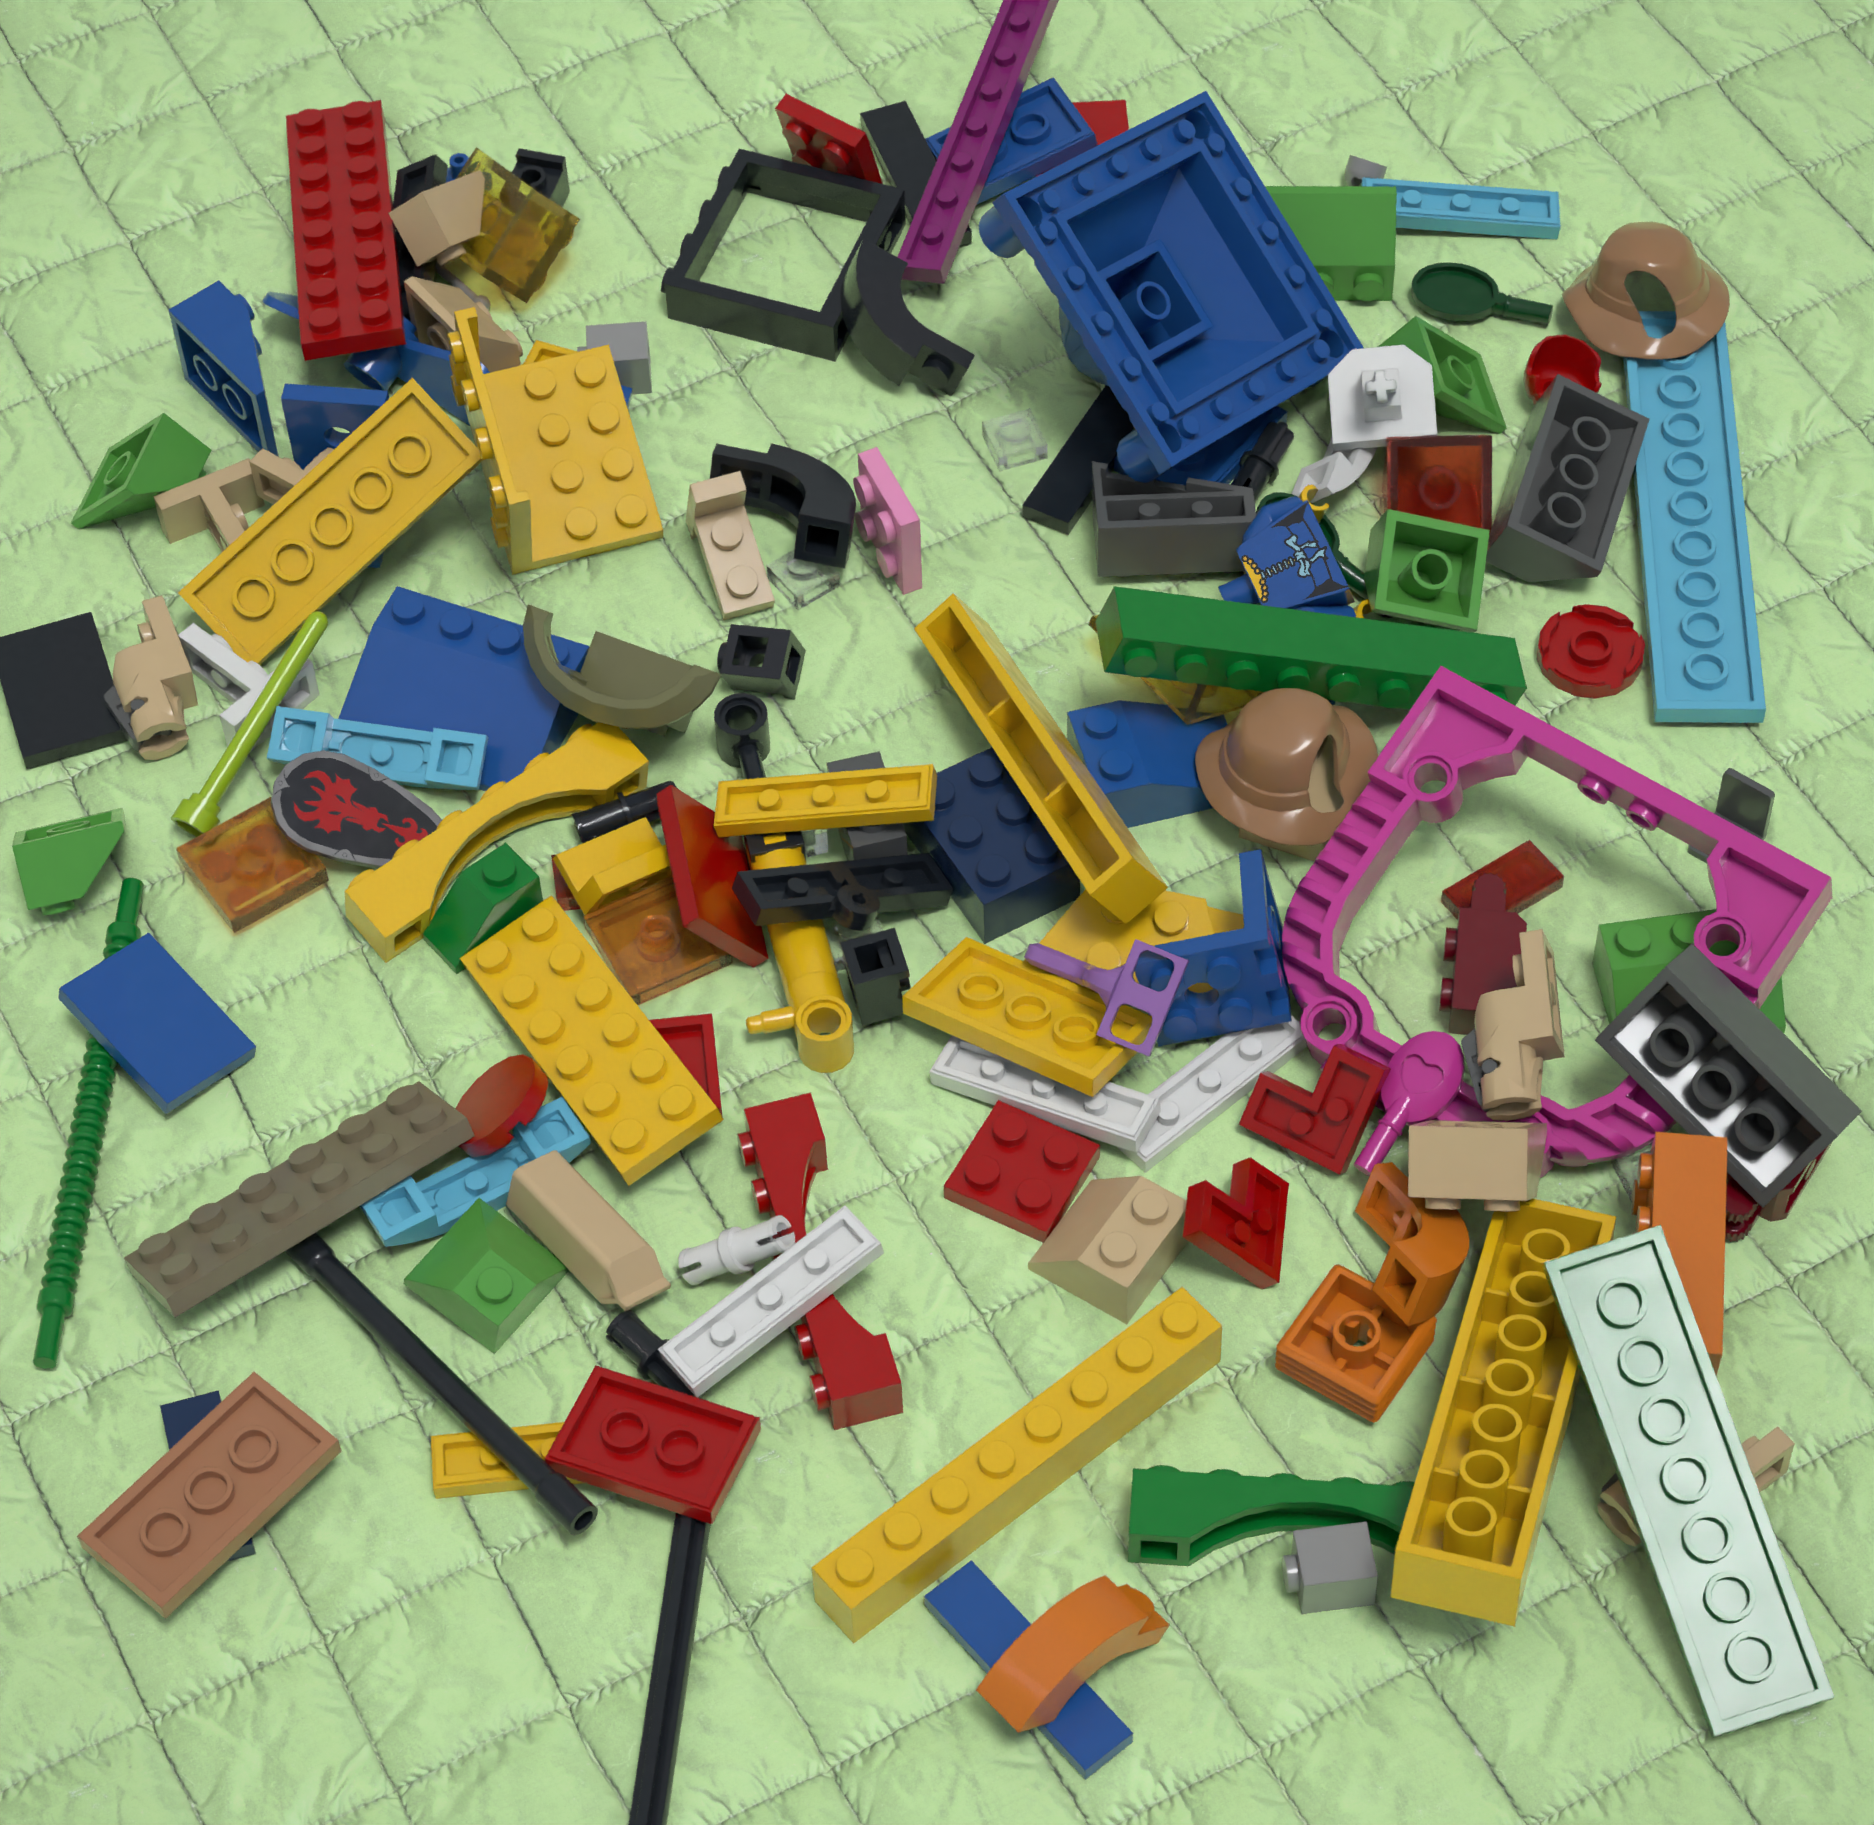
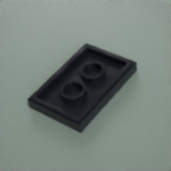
[0,612,127,769]

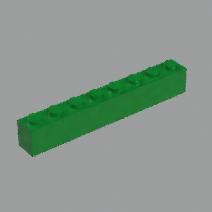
[1095,586,1527,710]

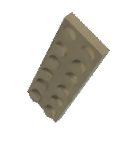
[124,1081,475,1318]

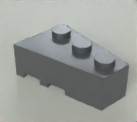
[1092,461,1256,577]

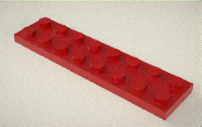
[286,100,406,361]

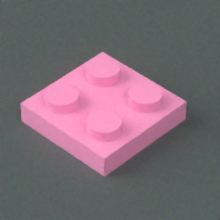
[853,447,922,595]

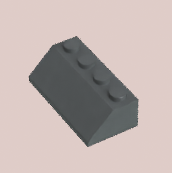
[1486,374,1650,582]
[1594,943,1862,1207]

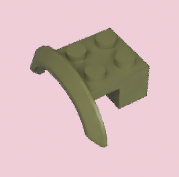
[523,604,722,737]

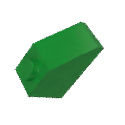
[423,842,543,974]

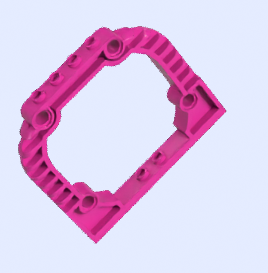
[1282,666,1832,1178]

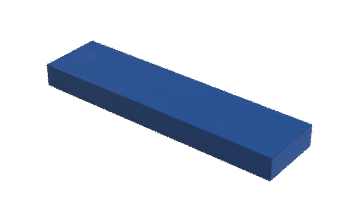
[924,1560,1133,1780]

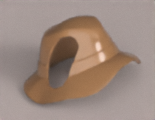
[1562,222,1730,359]
[1195,688,1378,846]

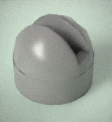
[1345,155,1387,186]

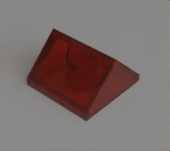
[1382,435,1492,535]

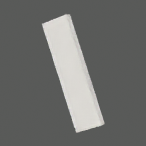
[1116,1015,1307,1173]
[929,1035,1161,1153]
[658,1206,884,1398]

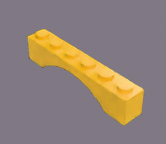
[345,722,649,963]

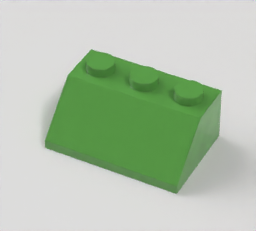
[1265,186,1397,301]
[1592,909,1786,1033]

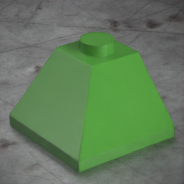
[1378,316,1507,434]
[71,413,212,529]
[12,808,125,915]
[403,1198,569,1354]

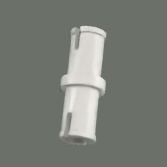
[678,1215,795,1285]

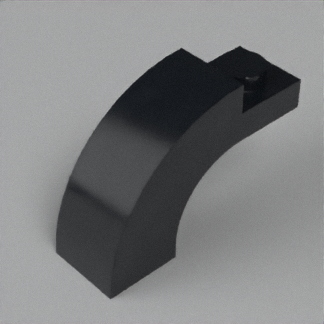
[841,239,975,396]

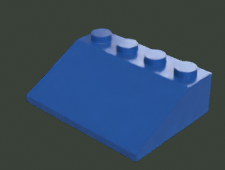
[338,586,589,791]

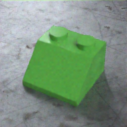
[1364,509,1490,633]

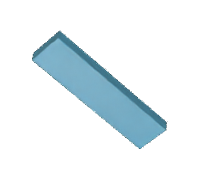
[1361,177,1560,239]

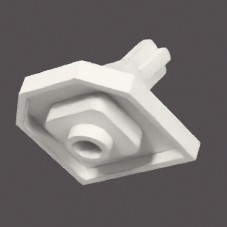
[1328,345,1438,451]

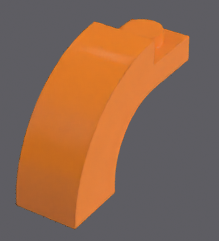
[1355,1162,1470,1326]
[976,1575,1170,1733]

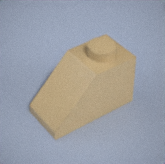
[389,170,485,267]

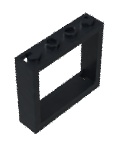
[661,148,906,362]

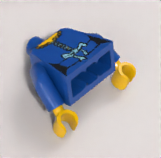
[1218,484,1371,618]

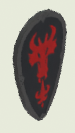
[270,750,442,869]

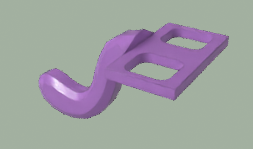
[1024,939,1189,1057]

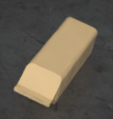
[506,1150,671,1311]

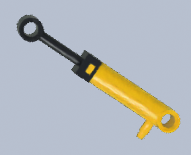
[714,693,854,1073]

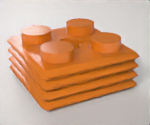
[1275,1264,1437,1422]

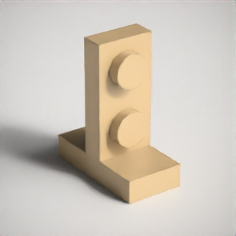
[153,458,265,552]
[686,471,775,621]

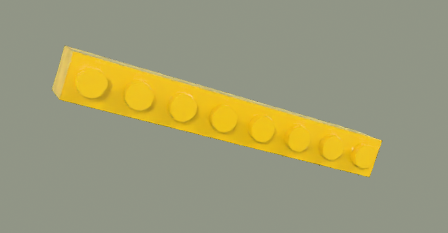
[914,593,1168,924]
[811,1287,1222,1643]

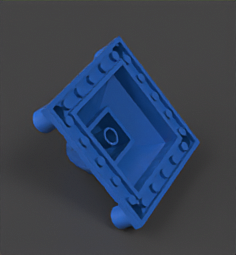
[979,91,1364,483]

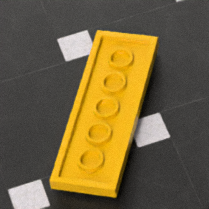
[178,378,482,665]
[460,895,724,1186]

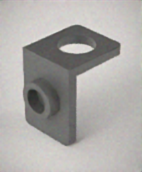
[1688,768,1775,863]

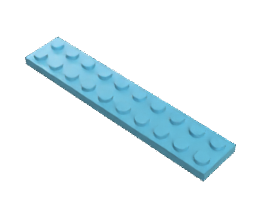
[1623,311,1766,723]

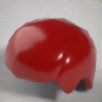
[1523,334,1602,405]

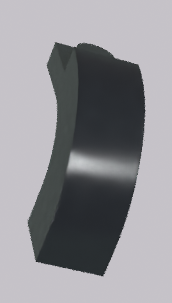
[710,444,856,569]

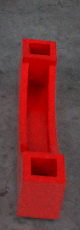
[737,1092,903,1430]

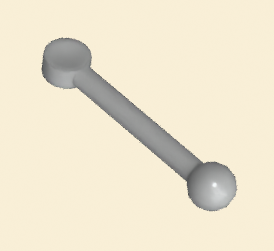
[435,260,491,311]

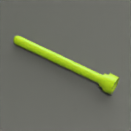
[171,611,328,841]

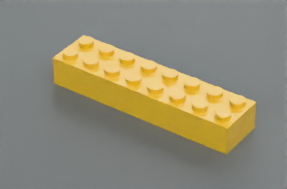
[1390,1199,1616,1627]

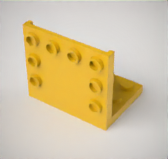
[447,307,663,575]

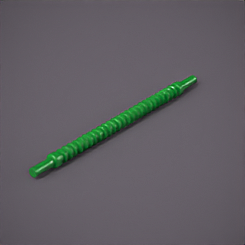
[33,878,144,1369]

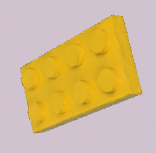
[902,937,1152,1097]

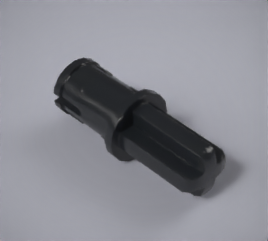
[1230,421,1294,503]
[572,781,677,843]
[606,1310,707,1399]

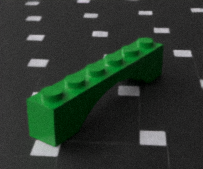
[1128,1465,1415,1566]

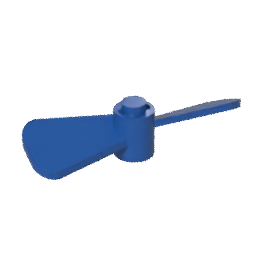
[262,292,490,426]

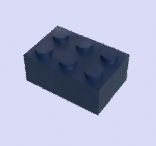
[903,747,1080,944]

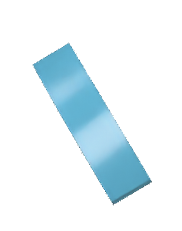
[267,706,489,790]
[360,1096,591,1247]

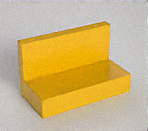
[553,817,673,915]

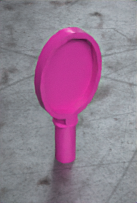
[1353,1031,1465,1176]

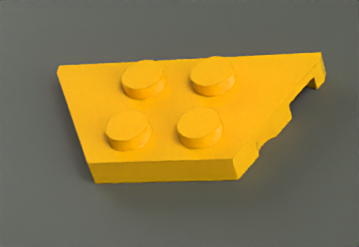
[1024,889,1214,993]

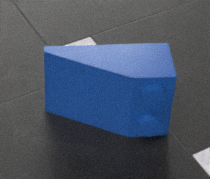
[168,280,279,457]
[1067,700,1228,828]

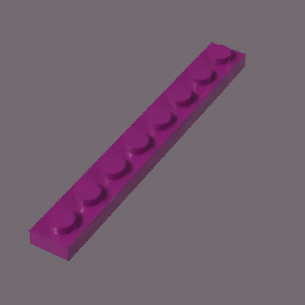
[897,0,1059,284]

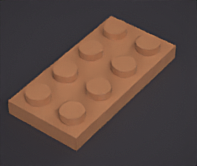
[77,1372,341,1619]

